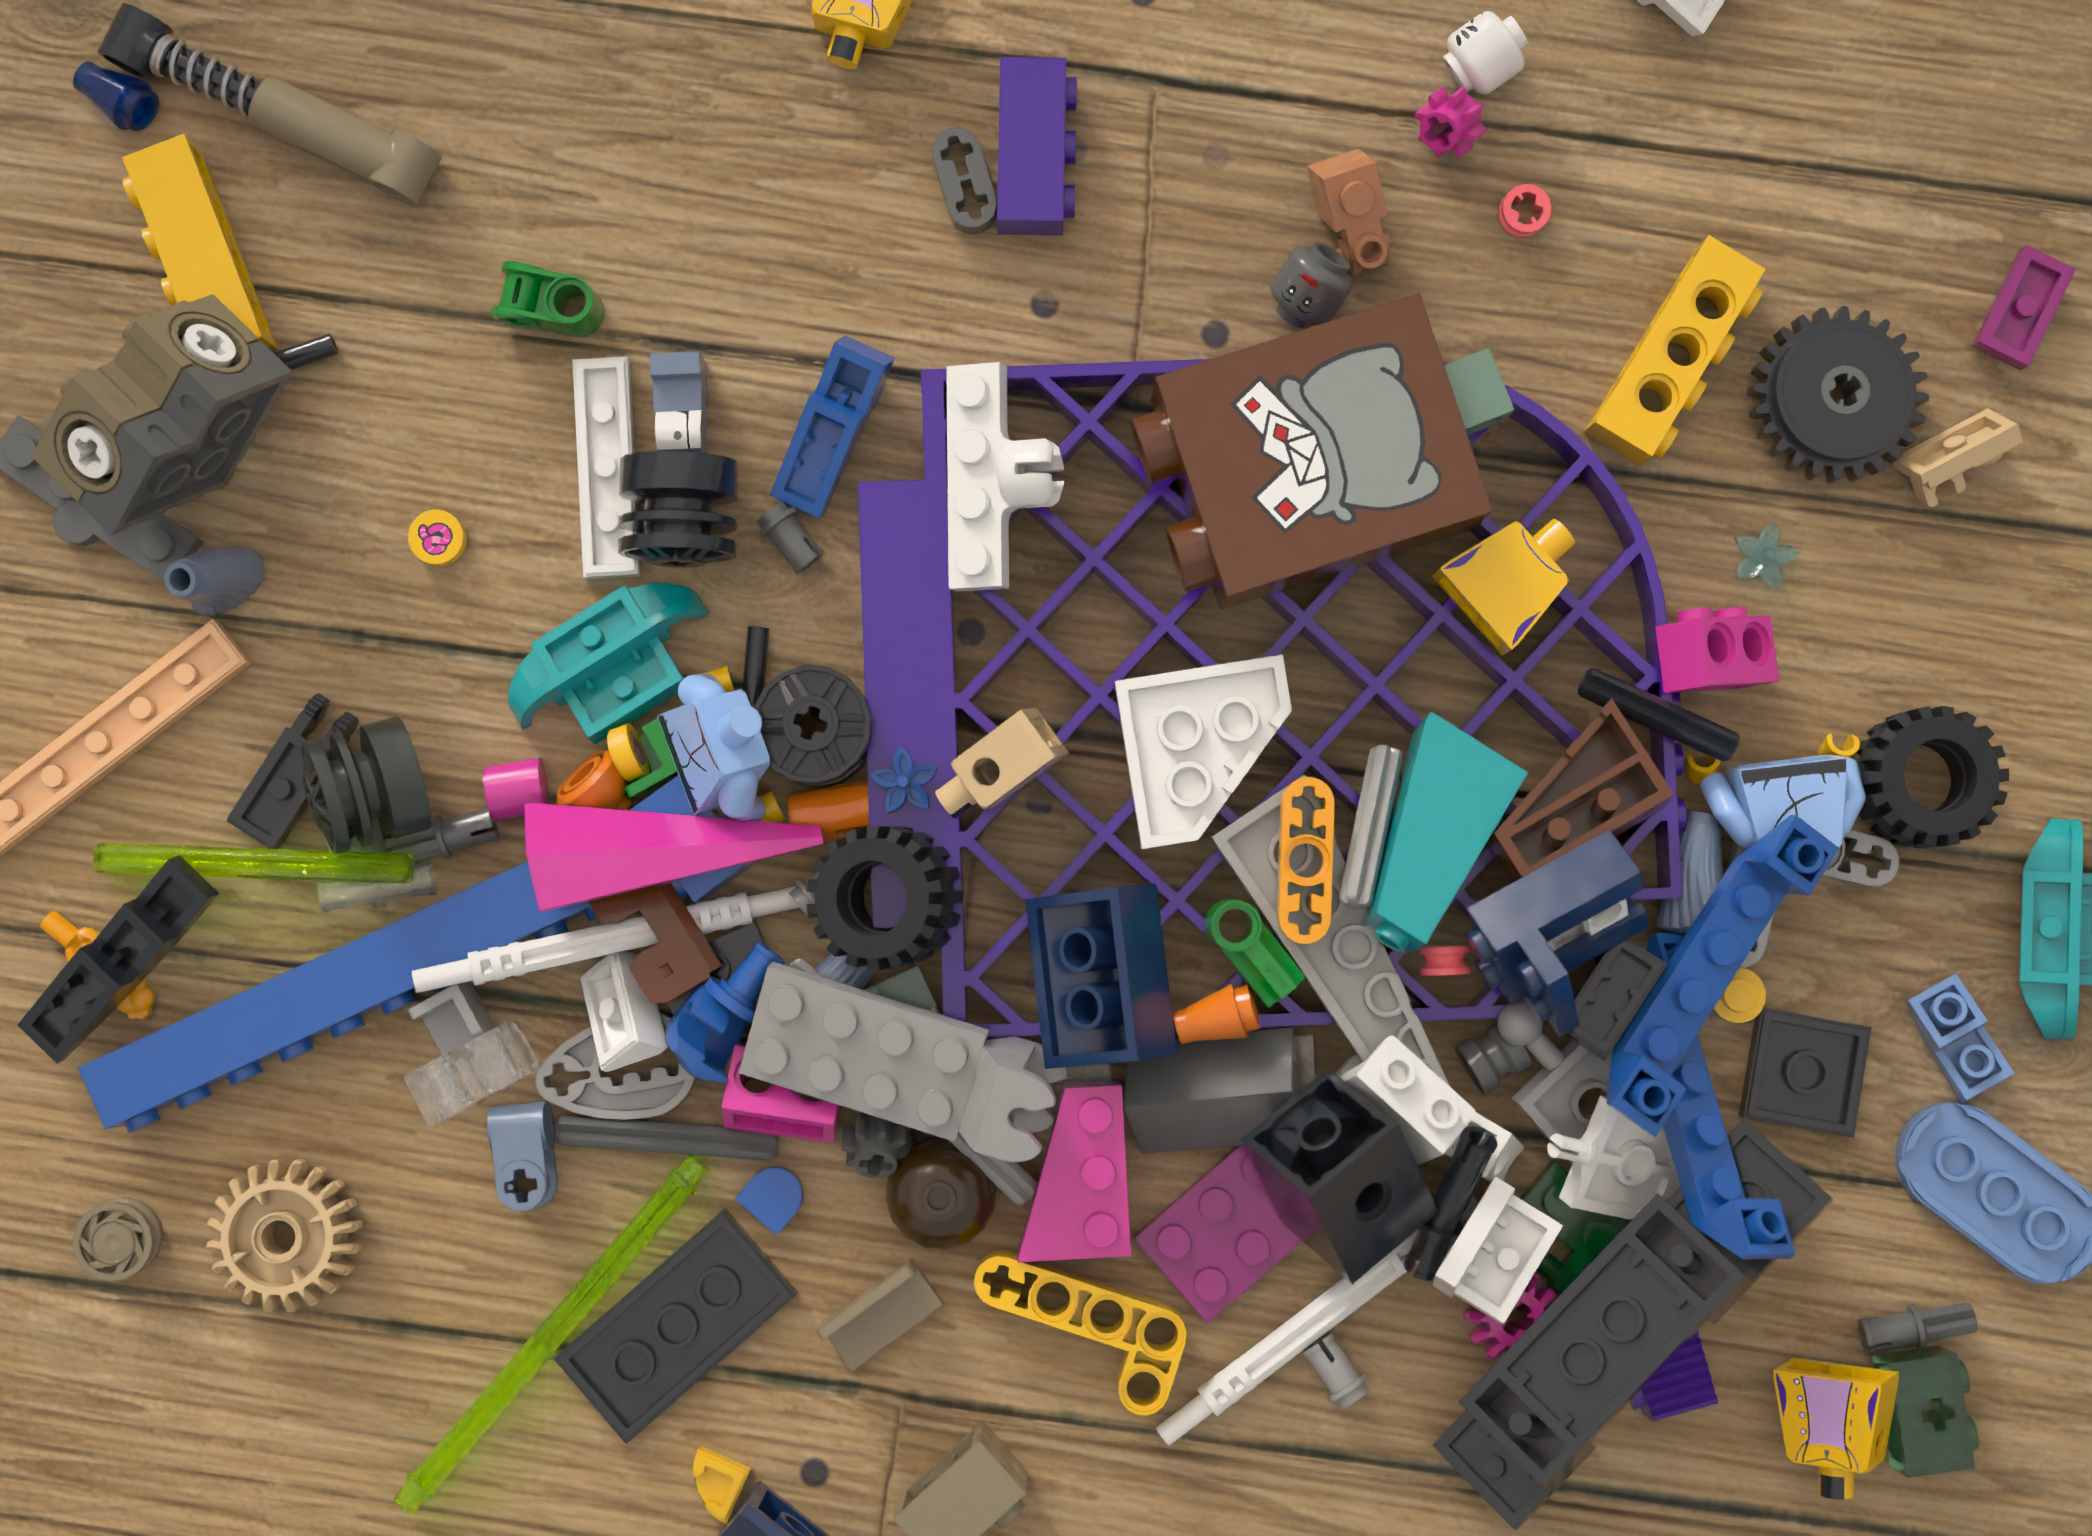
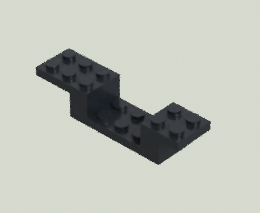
[1433,1119,1833,1530]

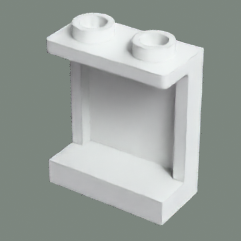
[1335,1036,1475,1165]

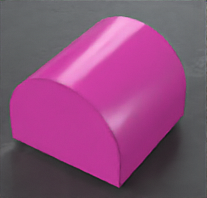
[483,758,550,822]

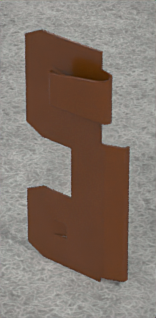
[588,883,722,1004]

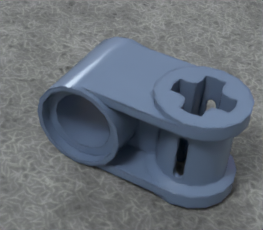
[487,1100,558,1212]

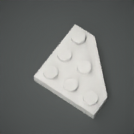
[1114,654,1292,850]

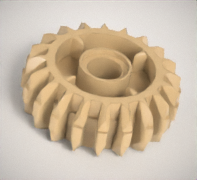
[205,1159,363,1312]

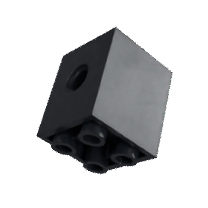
[1241,1069,1439,1284]

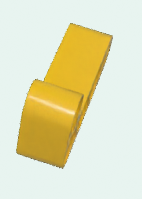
[974,1250,1187,1416]

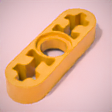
[1277,777,1334,944]

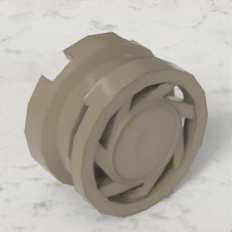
[72,1197,164,1282]

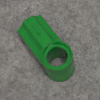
[1204,899,1306,1008]

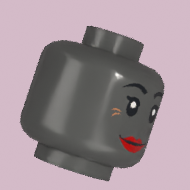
[1271,242,1353,328]

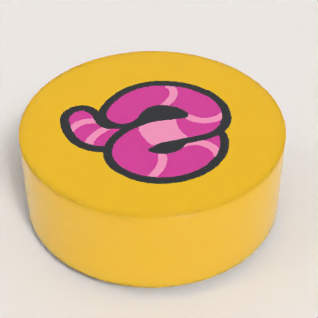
[408,509,467,567]
[607,723,650,782]

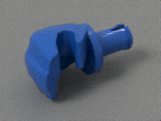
[665,940,786,1084]

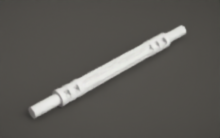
[412,886,800,993]
[1156,1197,1479,1446]

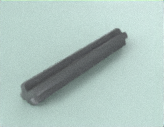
[556,1115,778,1161]

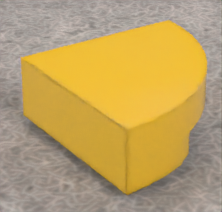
[693,1445,751,1524]

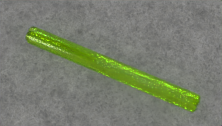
[93,843,415,884]

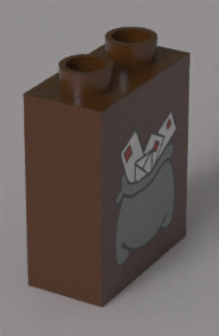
[1130,293,1493,610]

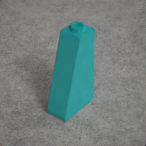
[1364,711,1528,953]

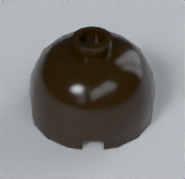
[885,1136,997,1250]

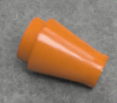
[1173,983,1261,1044]

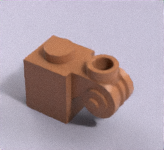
[1307,149,1391,276]

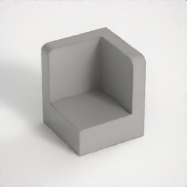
[408,982,497,1058]

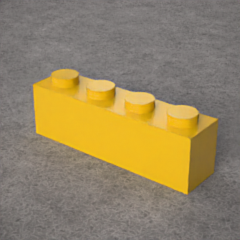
[122,134,278,351]

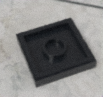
[1739,1008,1872,1138]

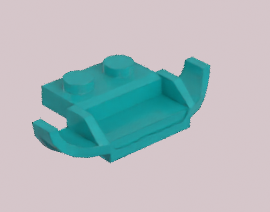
[508,583,710,744]
[2018,818,2092,1040]

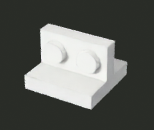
[1433,1176,1563,1325]

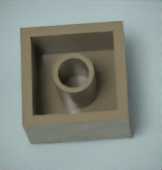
[893,1420,1027,1536]

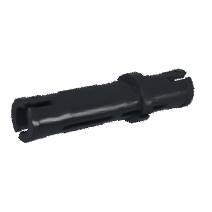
[1403,1126,1497,1281]

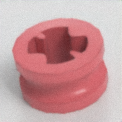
[1498,184,1552,238]
[1419,945,1472,976]

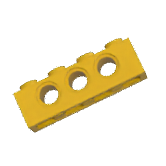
[1584,235,1766,466]

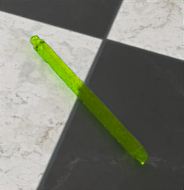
[394,1155,709,1514]

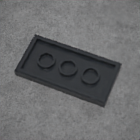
[553,1208,798,1444]

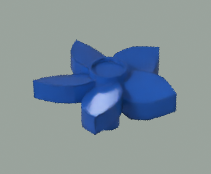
[870,746,938,813]

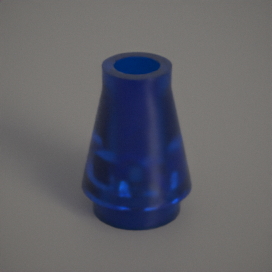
[73,61,159,131]

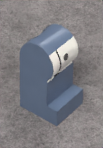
[649,351,706,453]

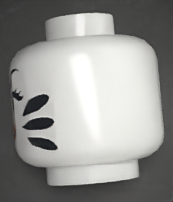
[1443,11,1528,95]

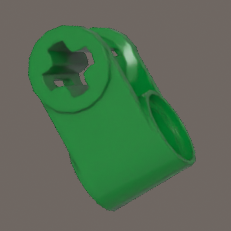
[491,261,604,336]

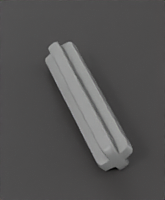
[1339,745,1403,909]

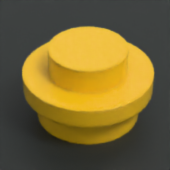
[1713,968,1766,1023]

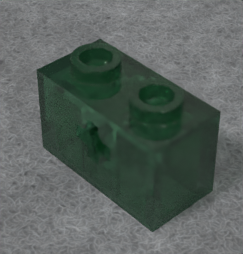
[1872,1345,1979,1478]

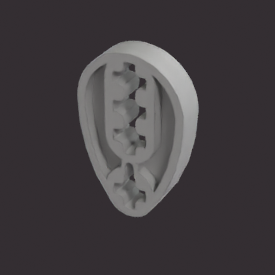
[535,1012,697,1120]

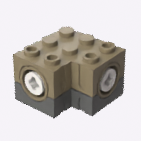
[31,294,293,535]

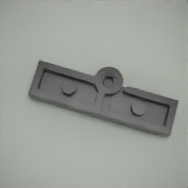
[0,415,204,583]

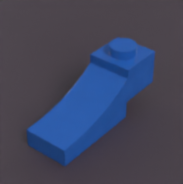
[770,335,895,519]

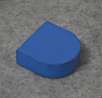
[735,1166,804,1235]

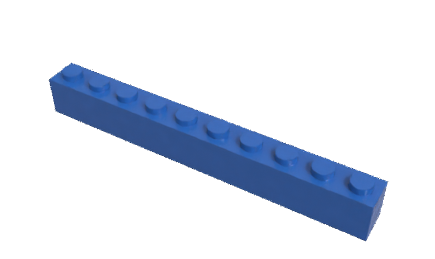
[78,861,598,1133]

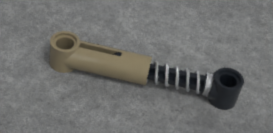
[97,3,442,206]

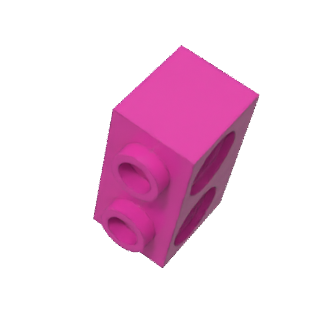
[1655,607,1779,693]
[721,1045,841,1144]

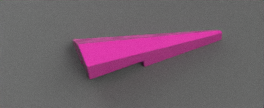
[524,803,826,912]

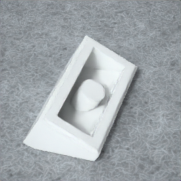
[580,951,668,1072]

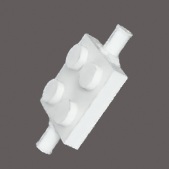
[1547,1095,1680,1220]

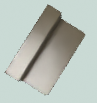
[816,1257,944,1371]

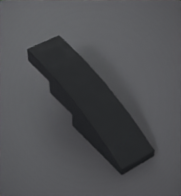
[18,855,220,1064]

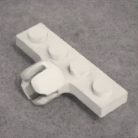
[947,362,1064,592]

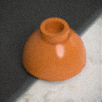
[557,750,632,810]

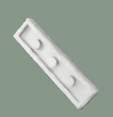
[572,356,641,580]

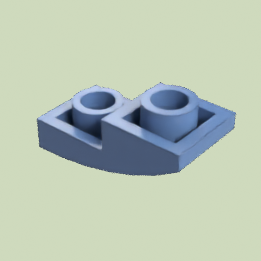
[1906,974,2015,1104]

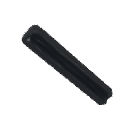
[1577,668,1740,761]

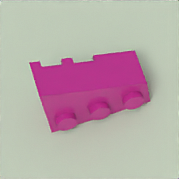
[1017,1079,1131,1262]

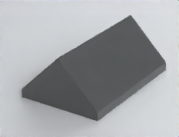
[1123,1026,1302,1154]

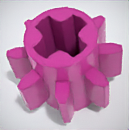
[1415,87,1487,158]

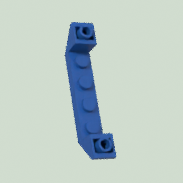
[1607,815,1839,1137]
[1646,933,1796,1259]

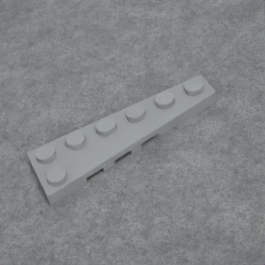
[1211,775,1450,1086]

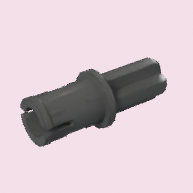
[384,807,500,867]
[1858,1303,1977,1355]

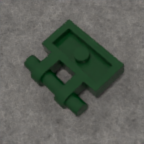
[1519,1160,1628,1297]

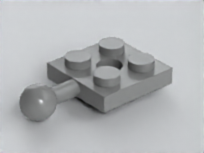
[1497,1001,1613,1166]

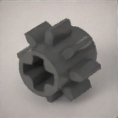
[841,1112,911,1179]

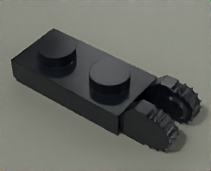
[226,693,359,851]

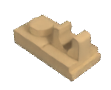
[1893,408,2023,507]

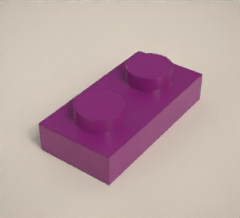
[1972,245,2076,371]

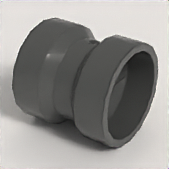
[1455,1022,1533,1095]

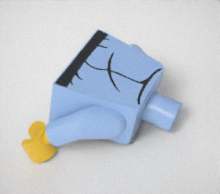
[657,666,786,823]
[1685,733,1866,849]

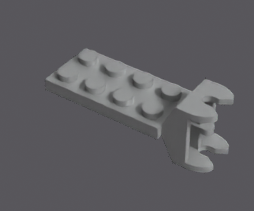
[739,962,1069,1162]

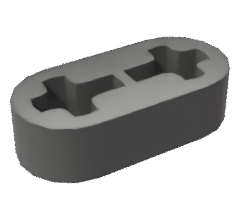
[932,128,997,235]

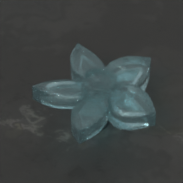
[1734,522,1801,588]

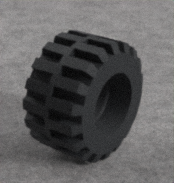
[1856,706,2009,848]
[806,826,963,970]

